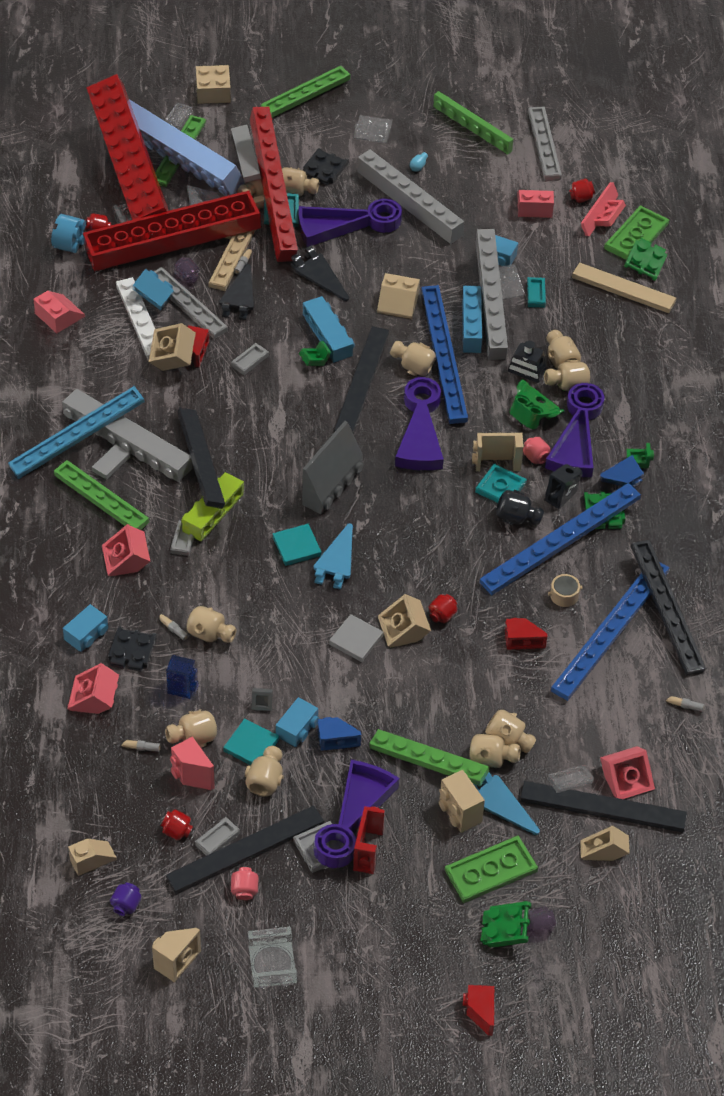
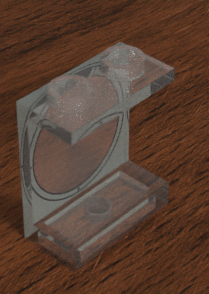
[248,927,297,988]

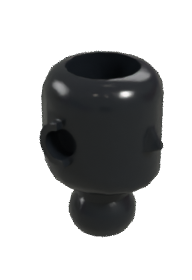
[496,489,544,525]

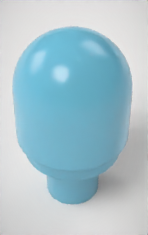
[409,152,428,172]

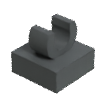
[251,688,273,711]

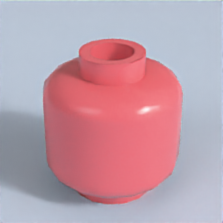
[523,437,551,464]
[231,867,259,900]

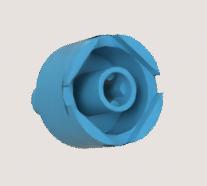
[51,214,86,253]

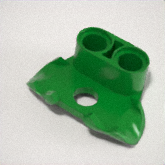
[509,380,565,429]

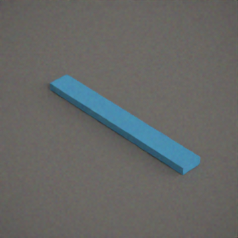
[8,386,145,479]

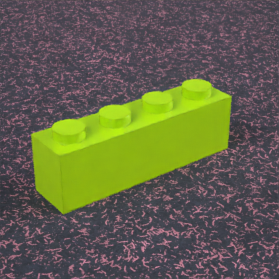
[181,472,244,541]

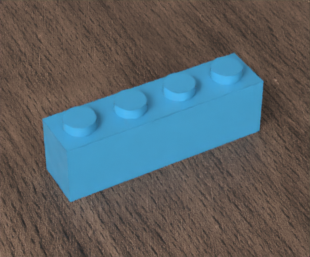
[462,286,482,353]
[303,296,355,363]

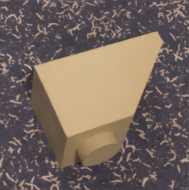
[580,826,630,861]
[68,839,117,876]

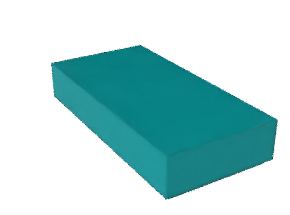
[527,277,546,308]

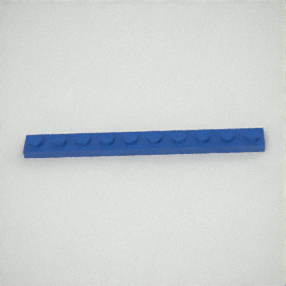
[421,285,468,424]
[480,483,641,595]
[551,563,669,701]

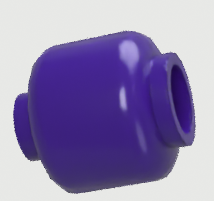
[110,882,142,916]

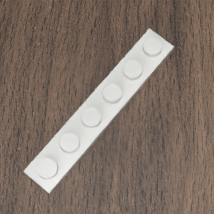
[116,277,155,360]

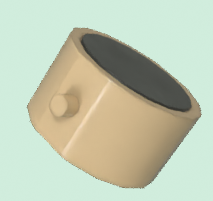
[548,574,582,607]

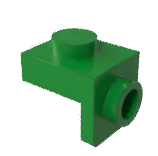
[299,341,331,366]
[626,443,654,468]

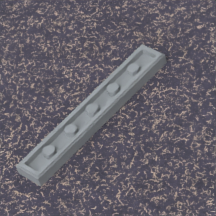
[528,107,562,181]
[231,125,261,183]
[154,267,228,339]

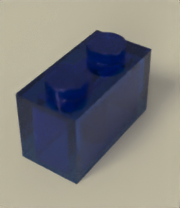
[166,655,199,699]

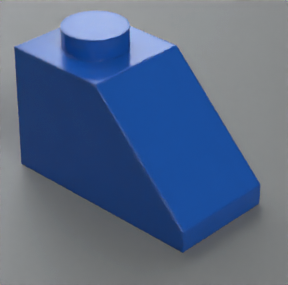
[600,455,644,487]
[317,717,361,751]

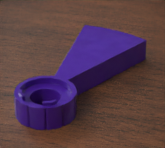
[299,199,402,247]
[395,377,444,470]
[545,383,604,477]
[314,760,400,868]

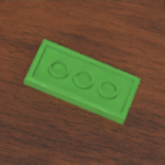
[604,205,669,260]
[444,835,538,903]

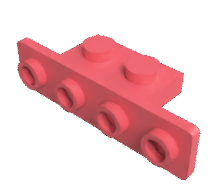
[581,182,626,236]

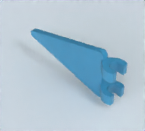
[314,523,353,589]
[473,772,540,835]

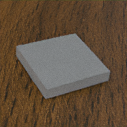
[329,614,384,662]
[293,821,344,873]

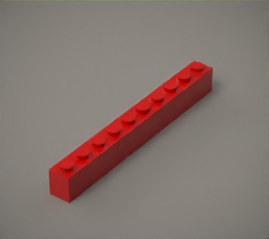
[249,107,298,262]

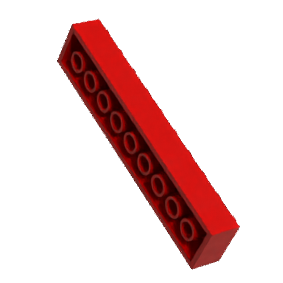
[86,74,169,220]
[83,191,261,271]

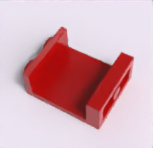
[353,806,385,874]

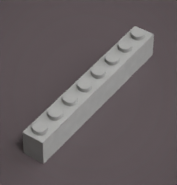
[357,149,464,244]
[475,229,508,360]
[62,389,193,482]

